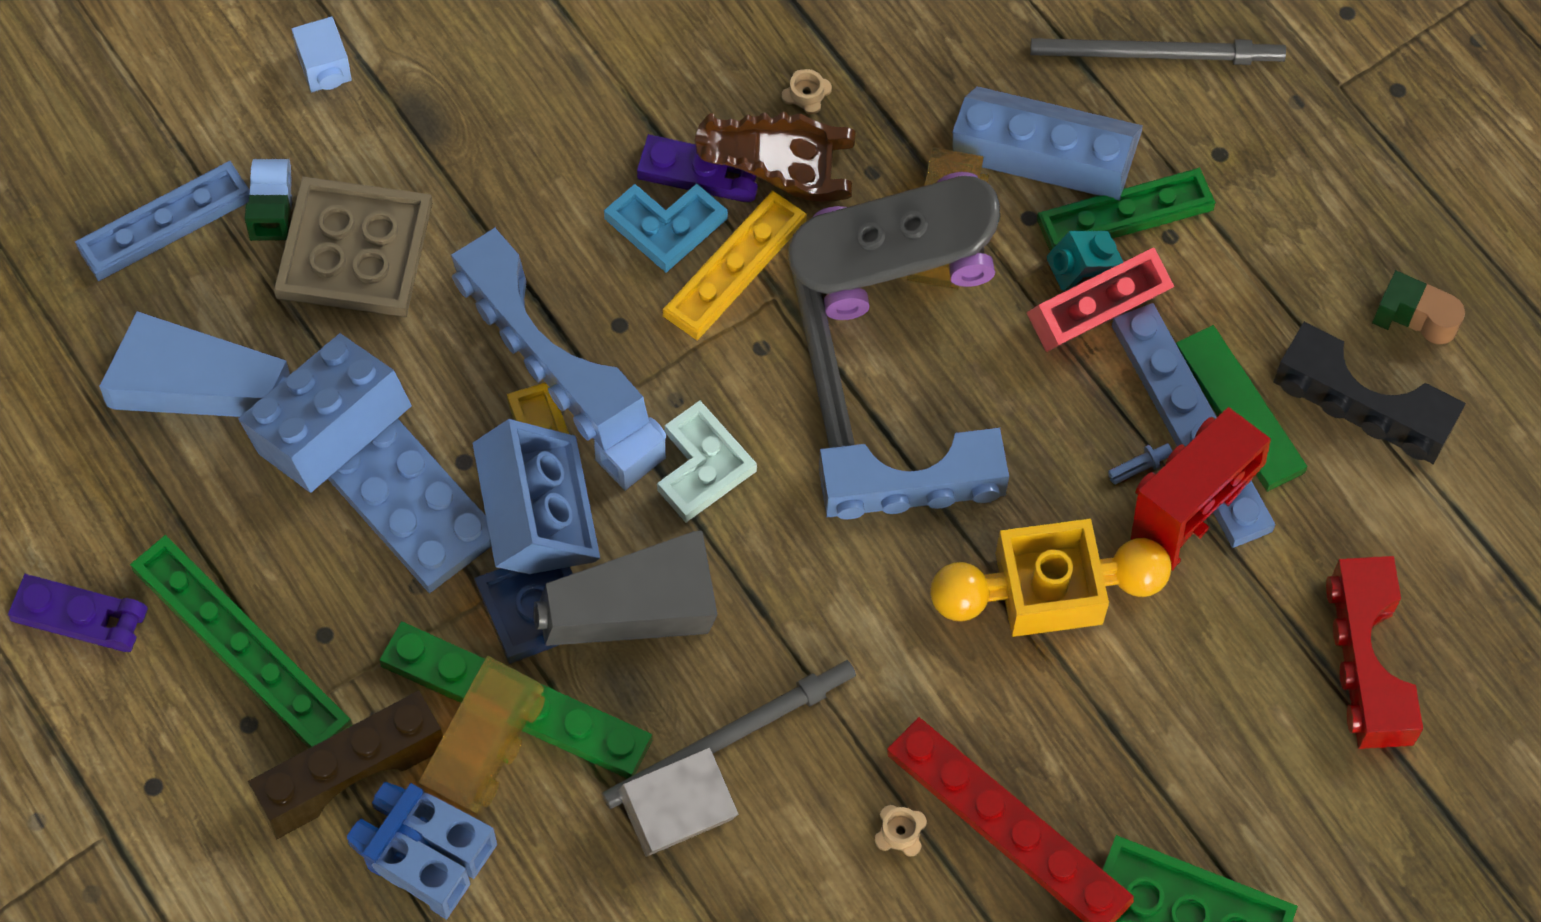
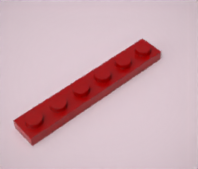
[887,717,1134,922]

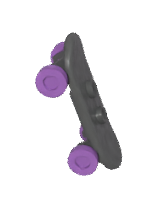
[788,172,1000,320]

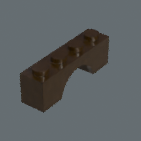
[248,690,445,840]

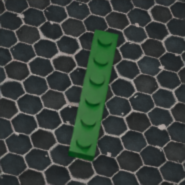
[130,535,352,748]
[379,621,653,779]

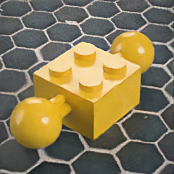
[930,519,1171,637]

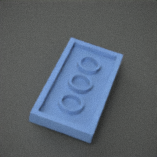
[328,418,492,594]

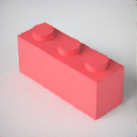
[1027,247,1174,352]

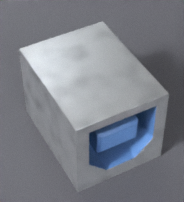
[618,748,739,857]

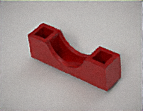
[1326,556,1423,749]

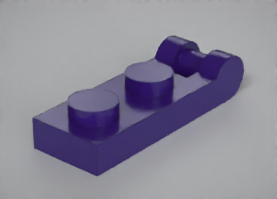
[637,134,758,202]
[8,574,148,652]

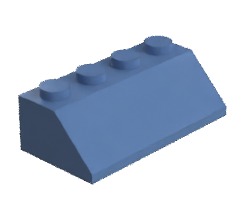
[952,86,1143,201]

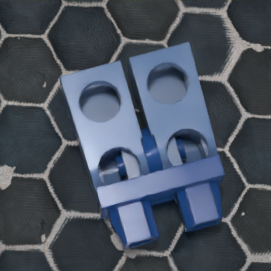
[347,782,497,920]

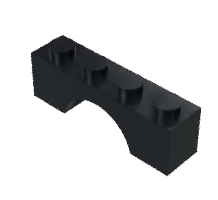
[1273,321,1466,465]

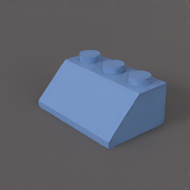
[472,419,601,574]

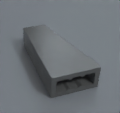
[533,531,718,646]

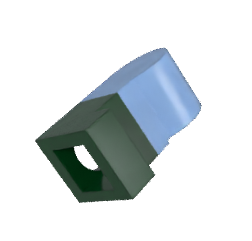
[244,159,292,241]

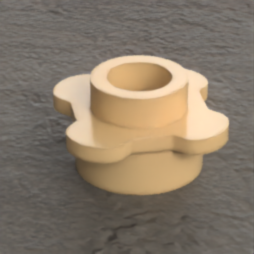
[782,69,832,114]
[875,805,927,857]

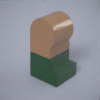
[1372,270,1465,345]

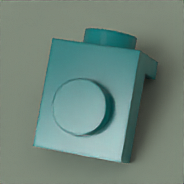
[1047,231,1123,291]

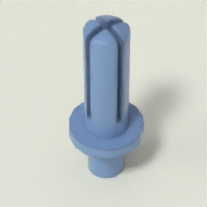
[1108,443,1172,485]

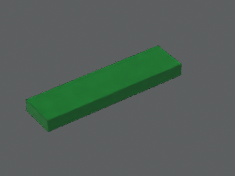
[1037,167,1216,251]
[1176,325,1308,492]

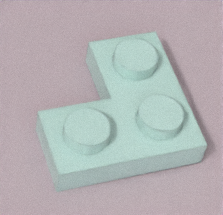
[657,400,757,523]

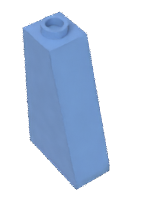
[99,311,290,417]

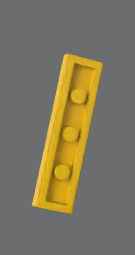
[663,190,807,341]

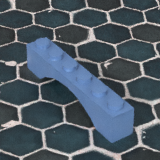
[451,228,649,451]

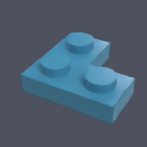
[604,184,728,273]

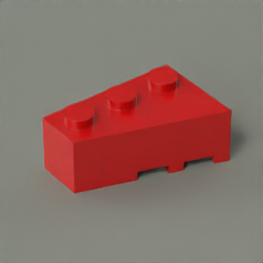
[1130,407,1271,571]

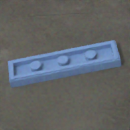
[75,161,250,281]

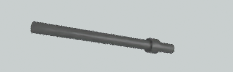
[1030,38,1286,65]
[601,660,856,809]

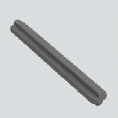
[792,272,854,448]

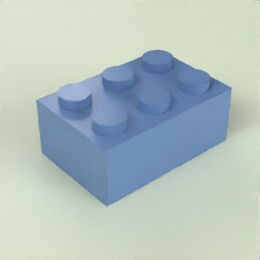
[238,333,412,493]

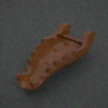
[695,112,856,201]

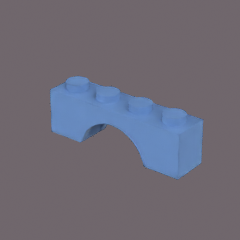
[819,428,1009,520]

